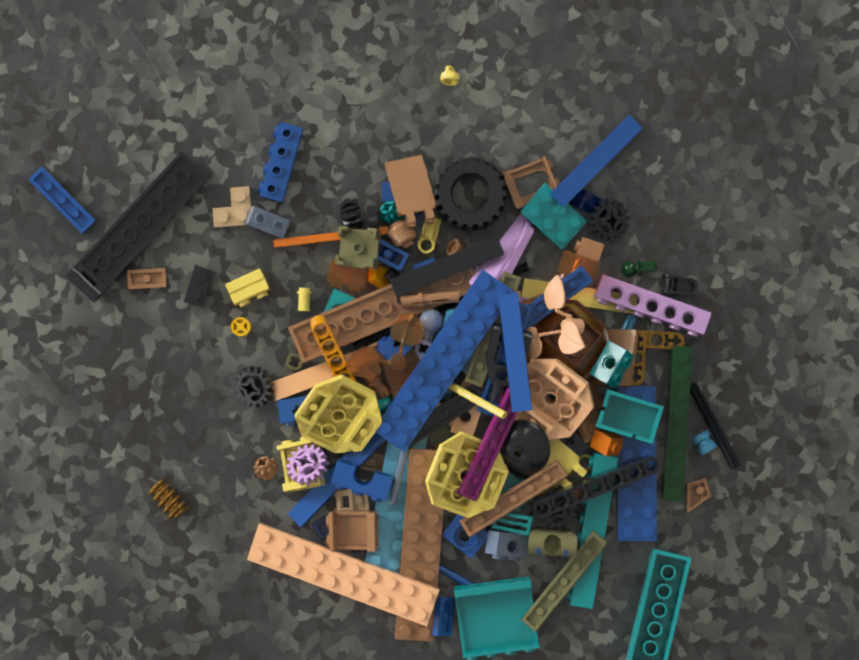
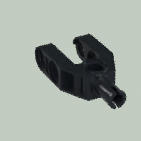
[485,323,532,404]

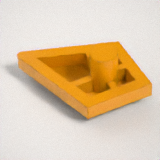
[368,264,390,289]

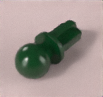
[622,260,657,277]

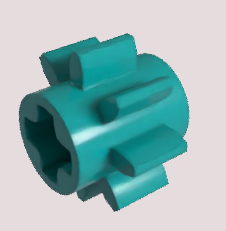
[379,200,403,225]

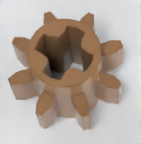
[253,456,278,480]

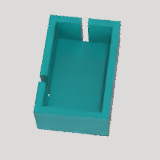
[595,389,664,444]

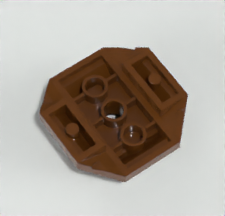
[532,300,609,380]

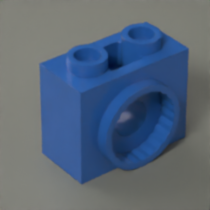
[442,514,490,559]

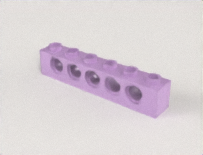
[593,275,711,337]

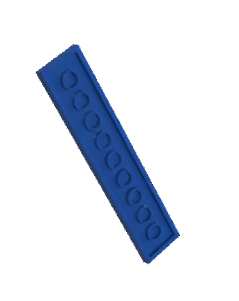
[376,269,515,452]

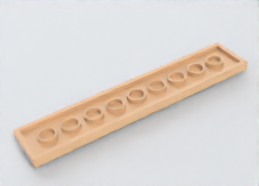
[247,523,440,626]

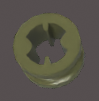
[286,353,303,371]

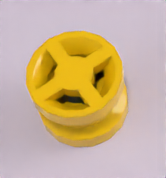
[231,317,251,337]

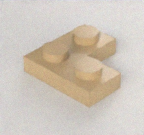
[212,186,251,228]

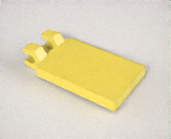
[516,439,588,487]

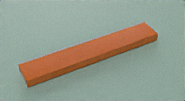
[273,226,389,248]

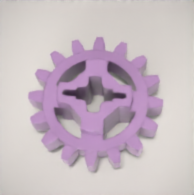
[286,444,329,486]

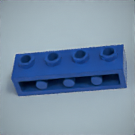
[258,122,304,203]

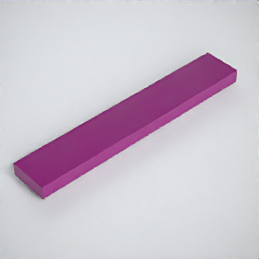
[457,387,518,501]

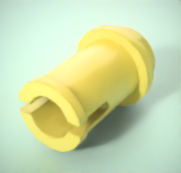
[297,288,312,311]

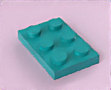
[519,183,587,250]

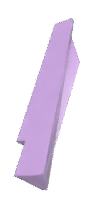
[469,214,534,285]

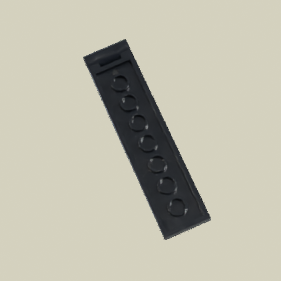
[66,151,210,303]

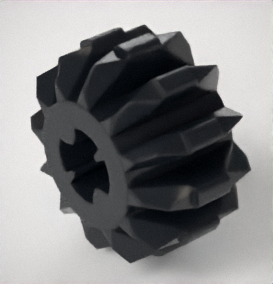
[338,197,363,229]

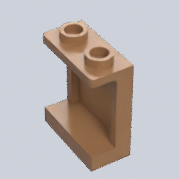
[326,510,379,552]

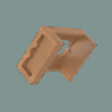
[502,156,560,210]

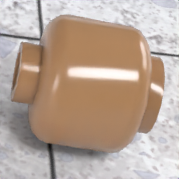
[388,219,416,249]

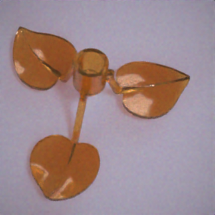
[346,312,424,386]

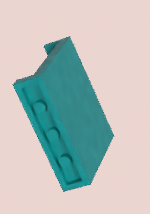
[453,576,540,660]

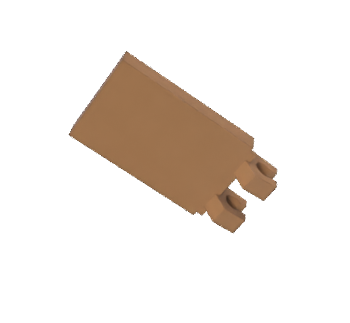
[385,155,436,228]

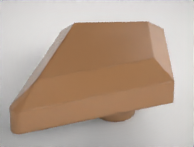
[686,478,711,513]

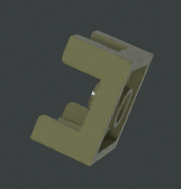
[335,226,381,270]

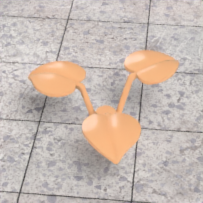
[526,275,586,360]

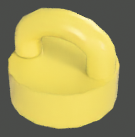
[440,65,460,86]

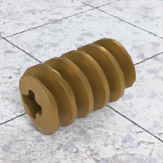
[148,477,189,520]

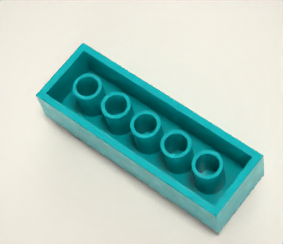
[625,548,692,660]

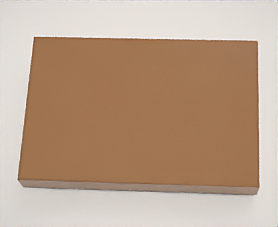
[593,329,639,387]

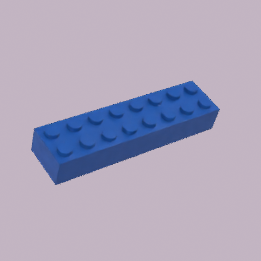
[615,386,657,541]

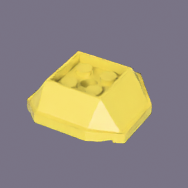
[295,375,382,453]
[425,432,509,518]

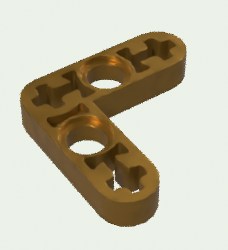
[631,330,685,386]

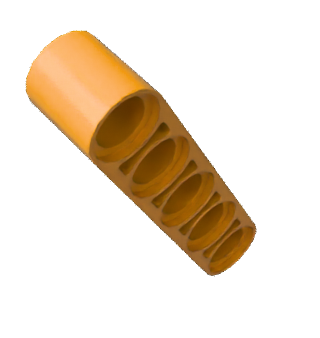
[310,315,357,382]

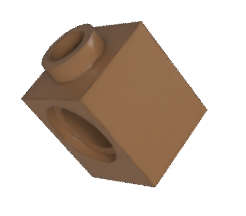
[573,237,605,263]

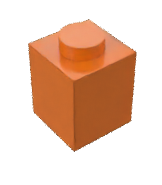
[590,429,624,456]

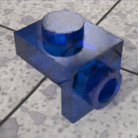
[569,189,604,217]

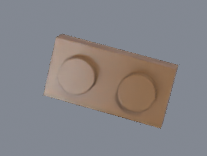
[127,268,167,290]

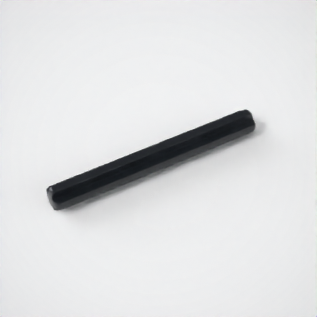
[690,382,740,469]

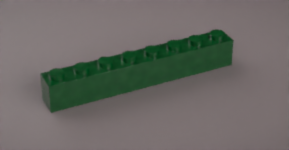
[661,345,693,502]

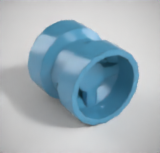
[690,429,717,456]

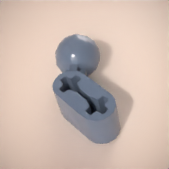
[415,309,443,360]

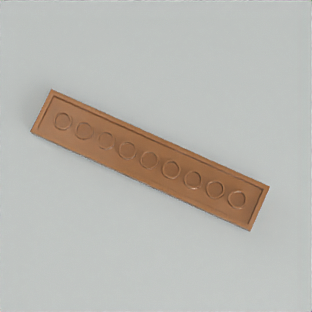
[288,267,475,363]
[395,448,444,642]

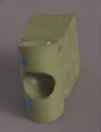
[528,526,577,557]

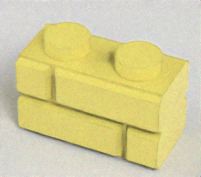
[225,269,270,307]

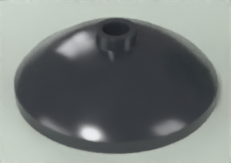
[500,419,551,476]

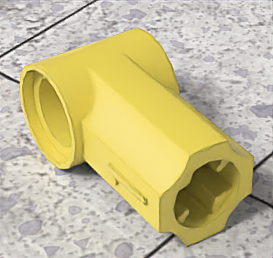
[418,218,442,256]

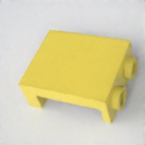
[277,437,325,493]

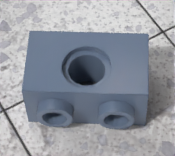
[244,206,290,238]
[485,530,529,561]

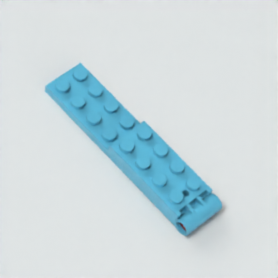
[365,436,428,574]

